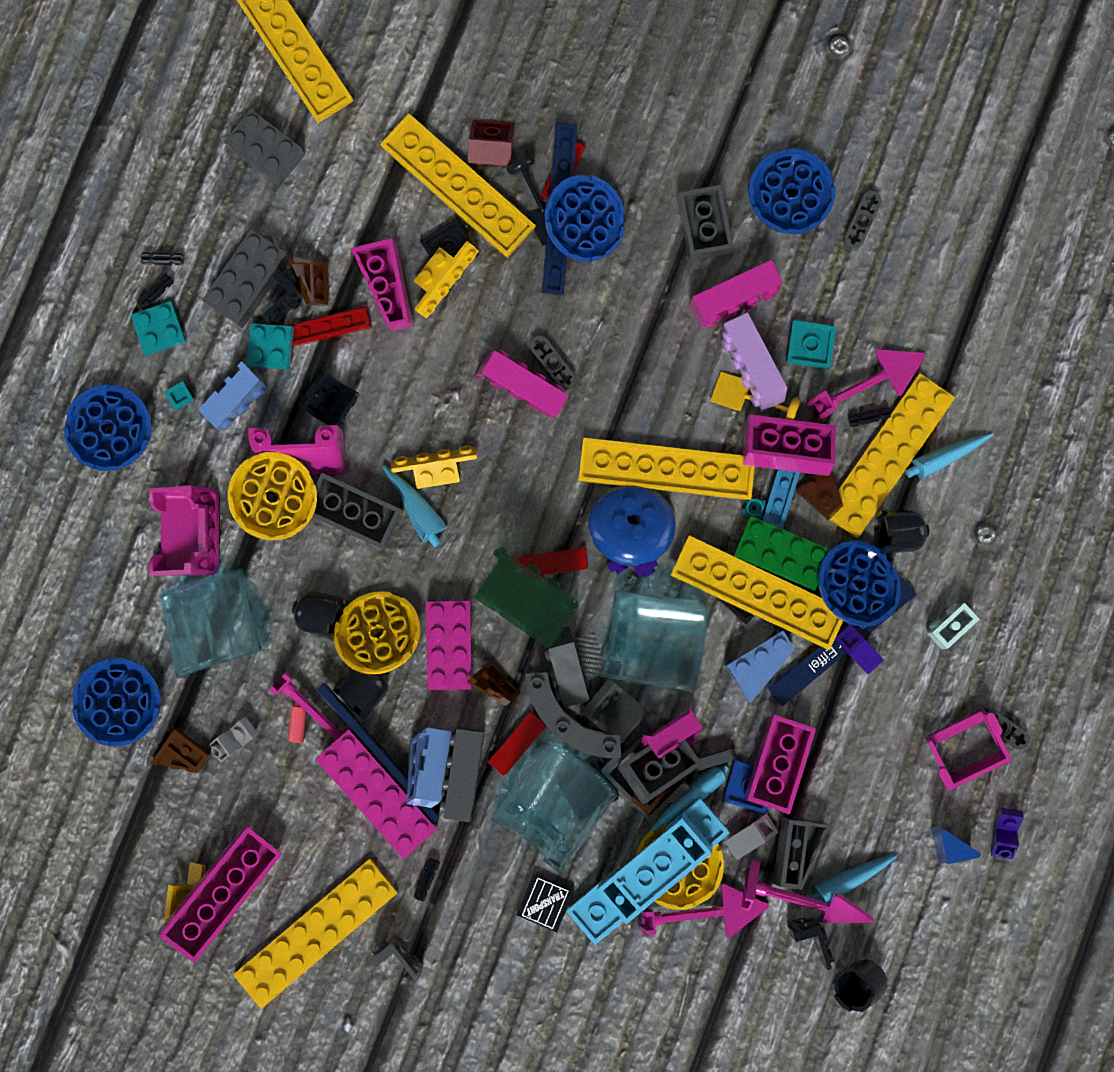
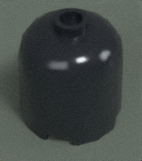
[874,510,930,554]
[292,591,348,641]
[332,666,389,720]
[832,959,887,1012]

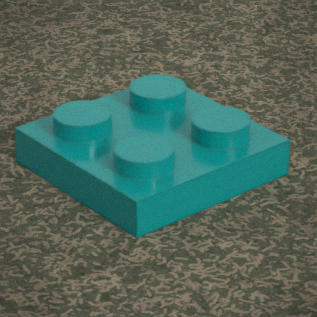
[131,301,187,356]
[786,320,836,370]
[246,323,294,370]

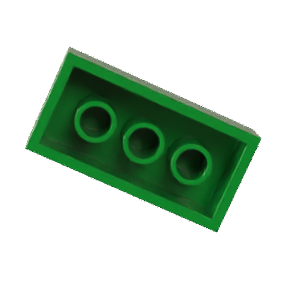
[732,516,832,592]

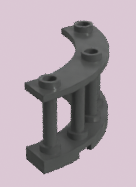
[525,672,621,758]

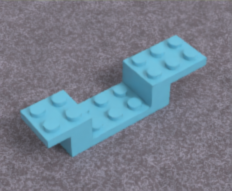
[566,797,730,945]

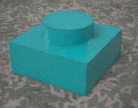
[164,381,195,411]

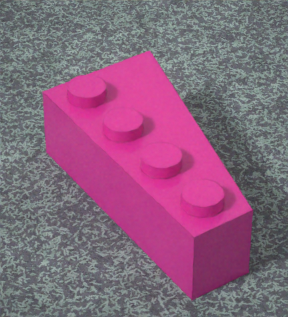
[351,238,414,332]
[475,350,569,419]

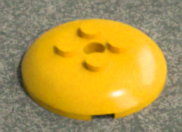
[227,452,317,541]
[334,591,421,674]
[636,824,724,910]

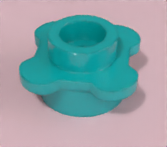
[742,497,766,520]

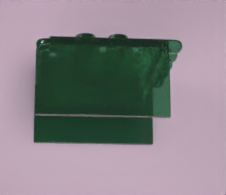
[474,547,579,649]

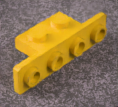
[414,241,479,318]
[391,446,478,489]
[164,862,206,923]

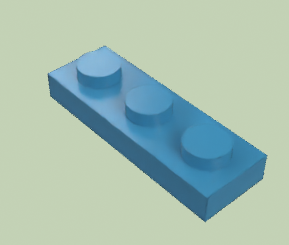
[762,469,800,529]

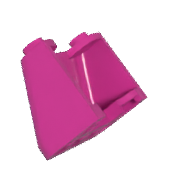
[248,425,345,476]
[149,485,219,576]

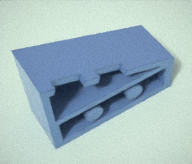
[199,361,267,432]
[725,631,795,703]
[406,727,452,808]

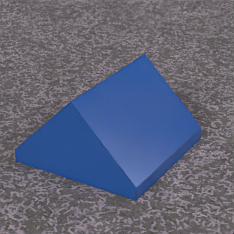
[931,825,981,864]

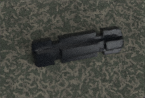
[141,252,184,266]
[137,274,174,309]
[848,407,891,427]
[414,858,440,901]

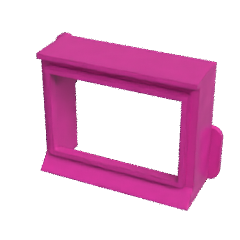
[924,708,1012,791]
[639,709,703,758]

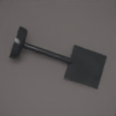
[506,155,547,246]

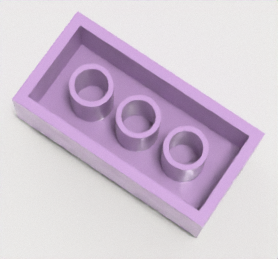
[721,313,787,412]

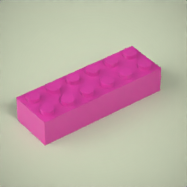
[315,728,437,859]
[158,824,282,963]

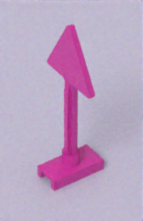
[806,349,925,423]
[269,668,361,743]
[740,860,873,923]
[638,884,769,938]

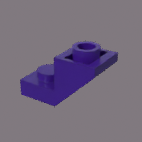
[606,561,658,578]
[835,624,884,675]
[990,808,1024,860]

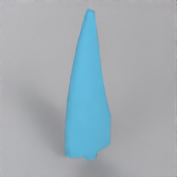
[905,432,994,480]
[382,465,447,548]
[652,764,729,832]
[808,854,897,903]

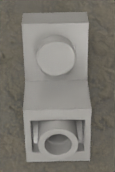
[208,717,258,763]
[724,813,778,860]

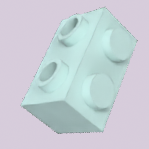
[927,603,979,649]

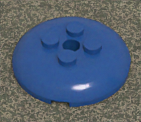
[749,149,835,234]
[545,175,625,262]
[64,384,152,471]
[588,485,676,566]
[818,541,901,627]
[72,658,161,746]

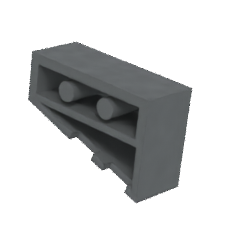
[544,626,589,708]
[773,817,832,890]

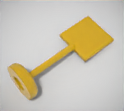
[710,372,802,420]

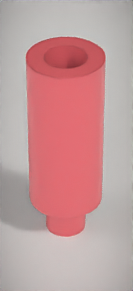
[287,701,307,743]

